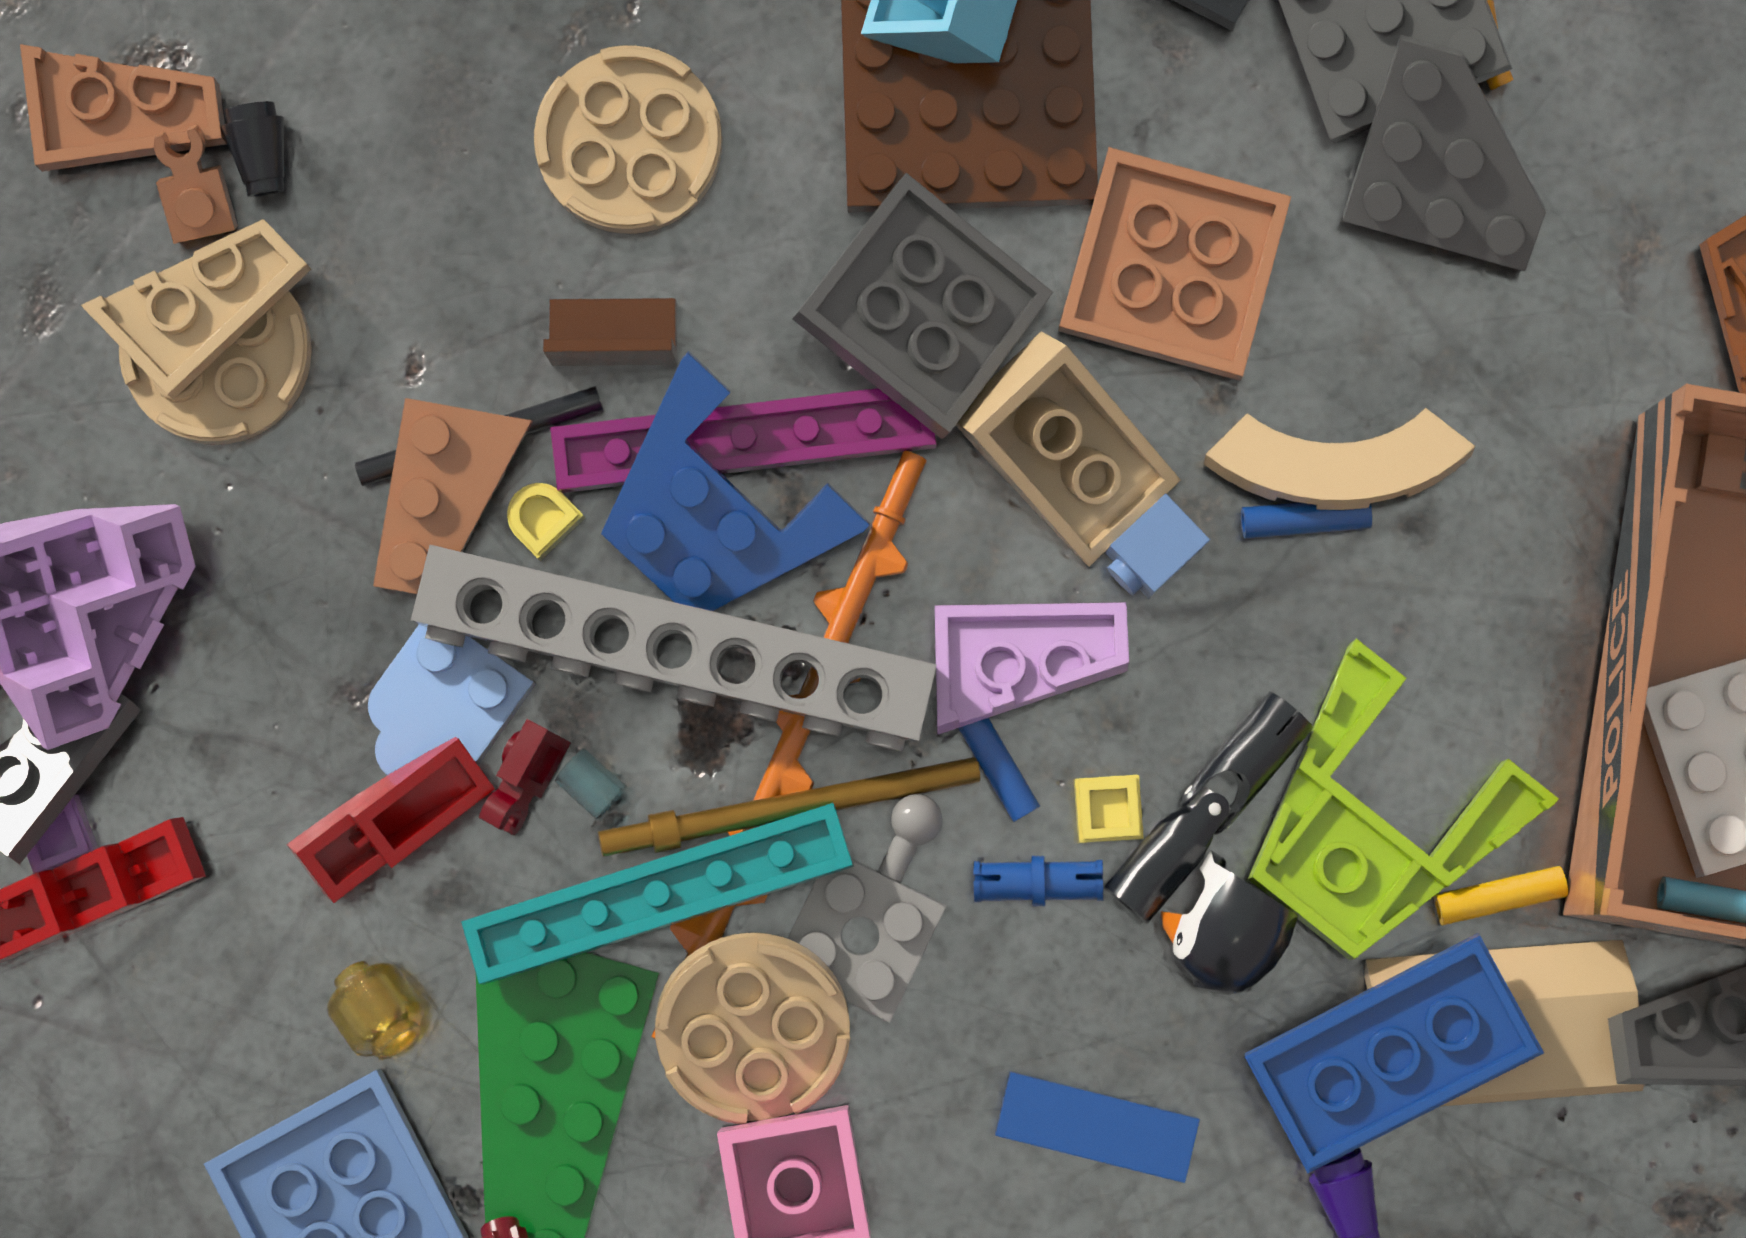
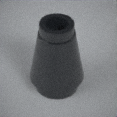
[221,101,285,197]

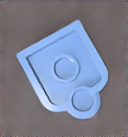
[368,625,536,775]

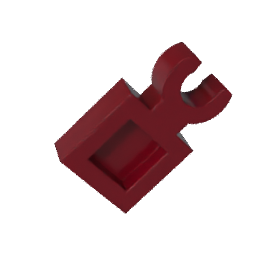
[479,719,571,836]

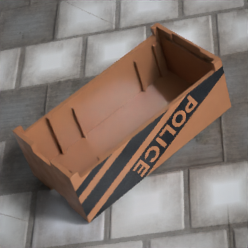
[1563,384,1746,947]

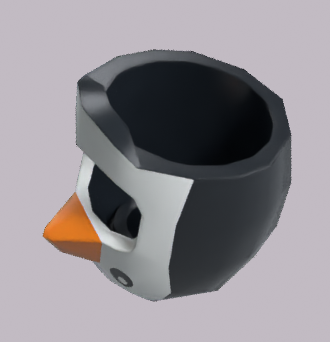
[1160,850,1298,995]

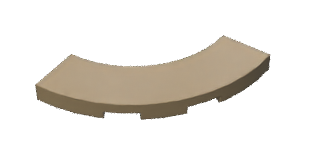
[1204,408,1475,510]

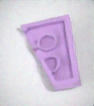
[935,602,1129,735]

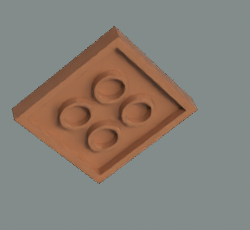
[1058,147,1291,381]

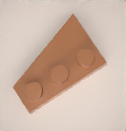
[20,44,227,172]

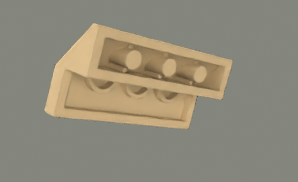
[1364,940,1644,1106]

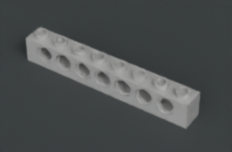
[411,545,937,752]

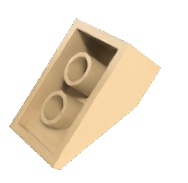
[956,331,1181,567]

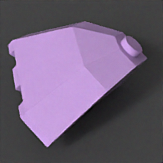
[0,504,196,750]

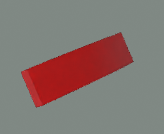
[0,817,206,963]

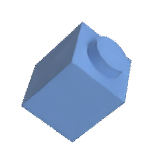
[1105,493,1210,599]

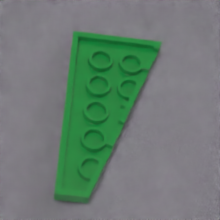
[475,952,661,1238]

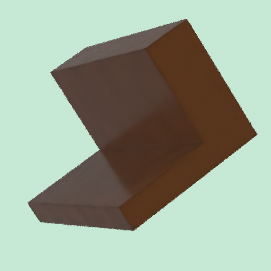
[543,298,677,366]

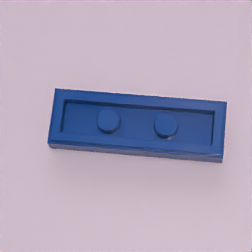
[995,1071,1200,1183]

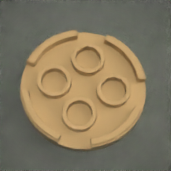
[534,45,723,234]
[119,262,312,445]
[655,933,850,1124]

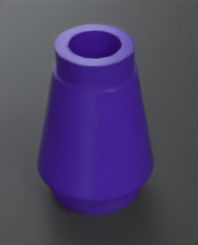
[1309,1148,1380,1238]

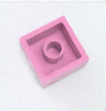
[717,1105,871,1238]

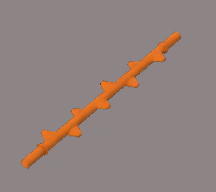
[651,450,927,1039]

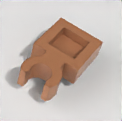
[154,125,238,244]

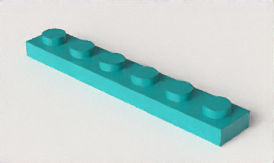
[461,803,854,985]

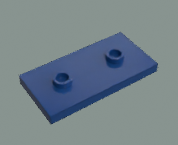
[1245,933,1544,1173]

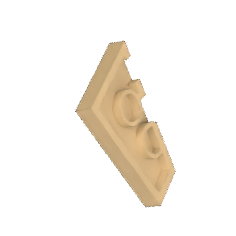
[81,219,312,399]

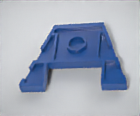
[601,351,870,611]

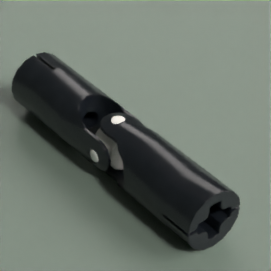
[1104,692,1313,924]

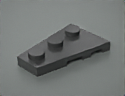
[1608,967,1746,1086]

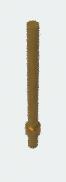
[598,757,980,857]

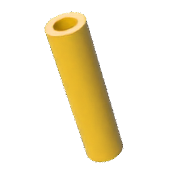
[1433,866,1568,926]

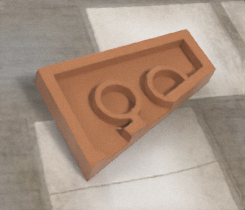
[373,398,533,594]

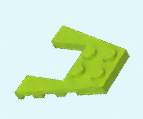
[1248,638,1559,960]

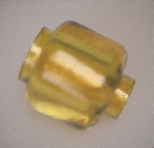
[327,961,425,1060]

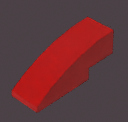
[286,737,495,903]

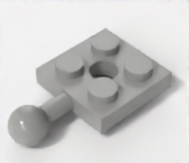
[787,794,947,1023]

